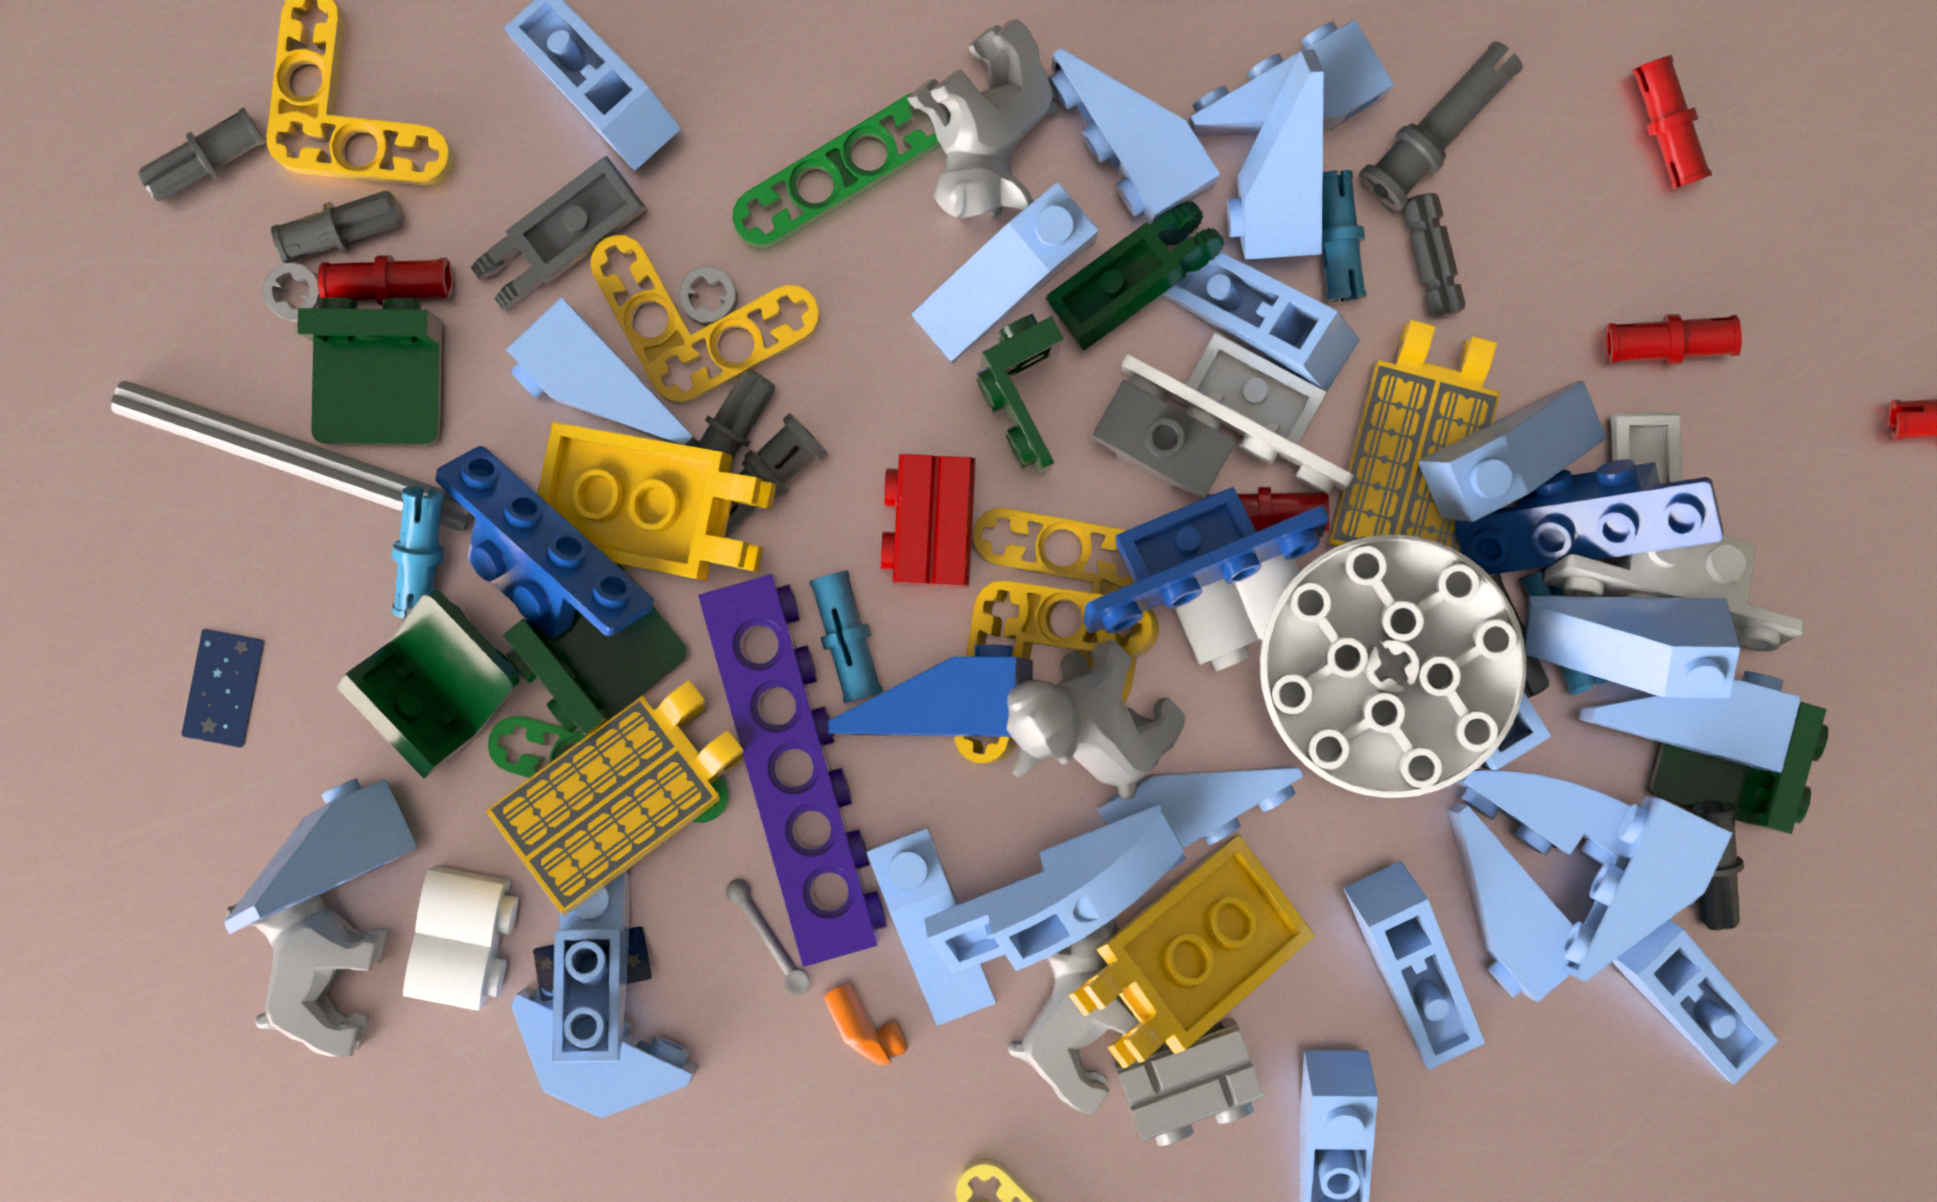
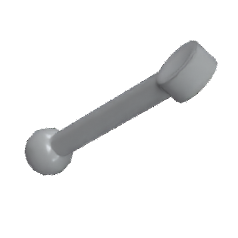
[726,879,810,995]

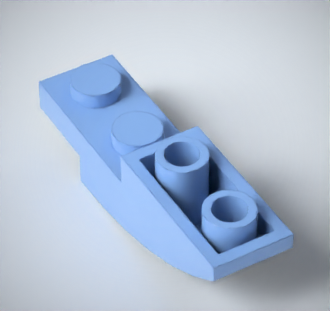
[1457,769,1697,907]
[924,804,1184,974]
[552,870,630,1063]

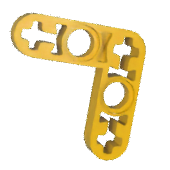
[266,0,454,187]
[590,235,820,405]
[973,508,1142,702]
[955,581,1159,764]

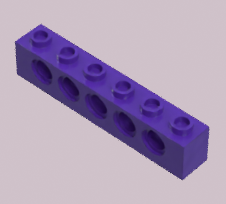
[698,574,887,967]

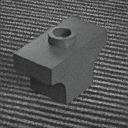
[1091,379,1236,499]

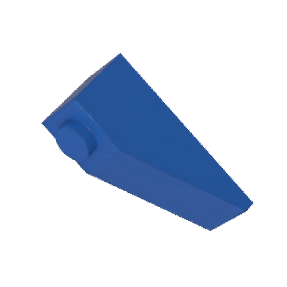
[828,644,1033,737]

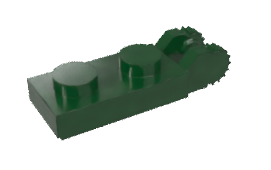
[1045,201,1225,351]

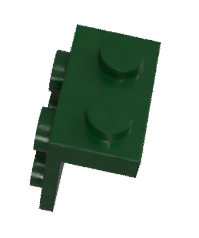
[297,297,442,445]
[976,314,1064,475]
[503,563,688,735]
[336,589,520,779]
[1650,702,1829,834]

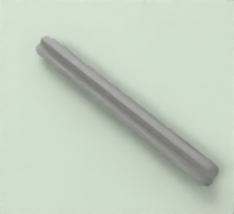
[111,381,473,531]

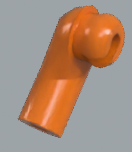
[824,983,909,1065]

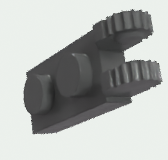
[471,156,647,311]

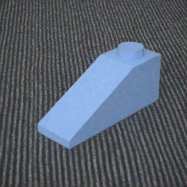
[503,0,681,171]
[1226,49,1324,260]
[911,182,1099,363]
[1162,235,1360,392]
[505,297,699,447]
[1417,381,1607,522]
[1524,596,1740,698]
[1579,671,1801,772]
[224,778,418,934]
[1447,802,1573,1002]
[867,825,996,1026]
[1344,861,1485,1070]
[1613,919,1779,1085]

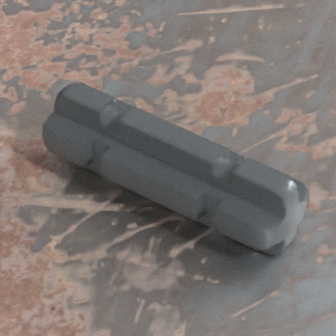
[1404,193,1466,318]

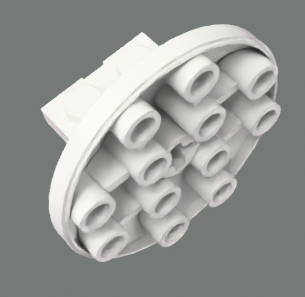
[1260,535,1526,798]

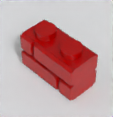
[881,454,976,588]

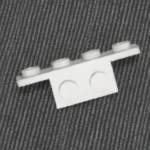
[1121,332,1354,494]
[1544,535,1805,652]

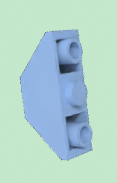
[511,985,699,1118]

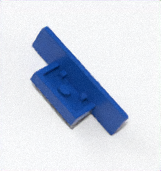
[435,446,654,639]
[1454,459,1724,575]
[1083,486,1330,634]

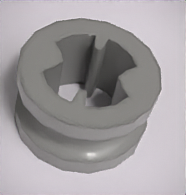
[262,262,320,323]
[679,266,738,326]

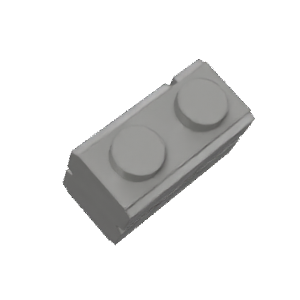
[1114,1018,1264,1146]

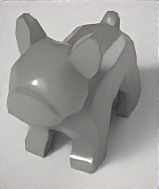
[907,19,1059,218]
[1007,640,1185,800]
[225,894,390,1057]
[1008,919,1140,1115]

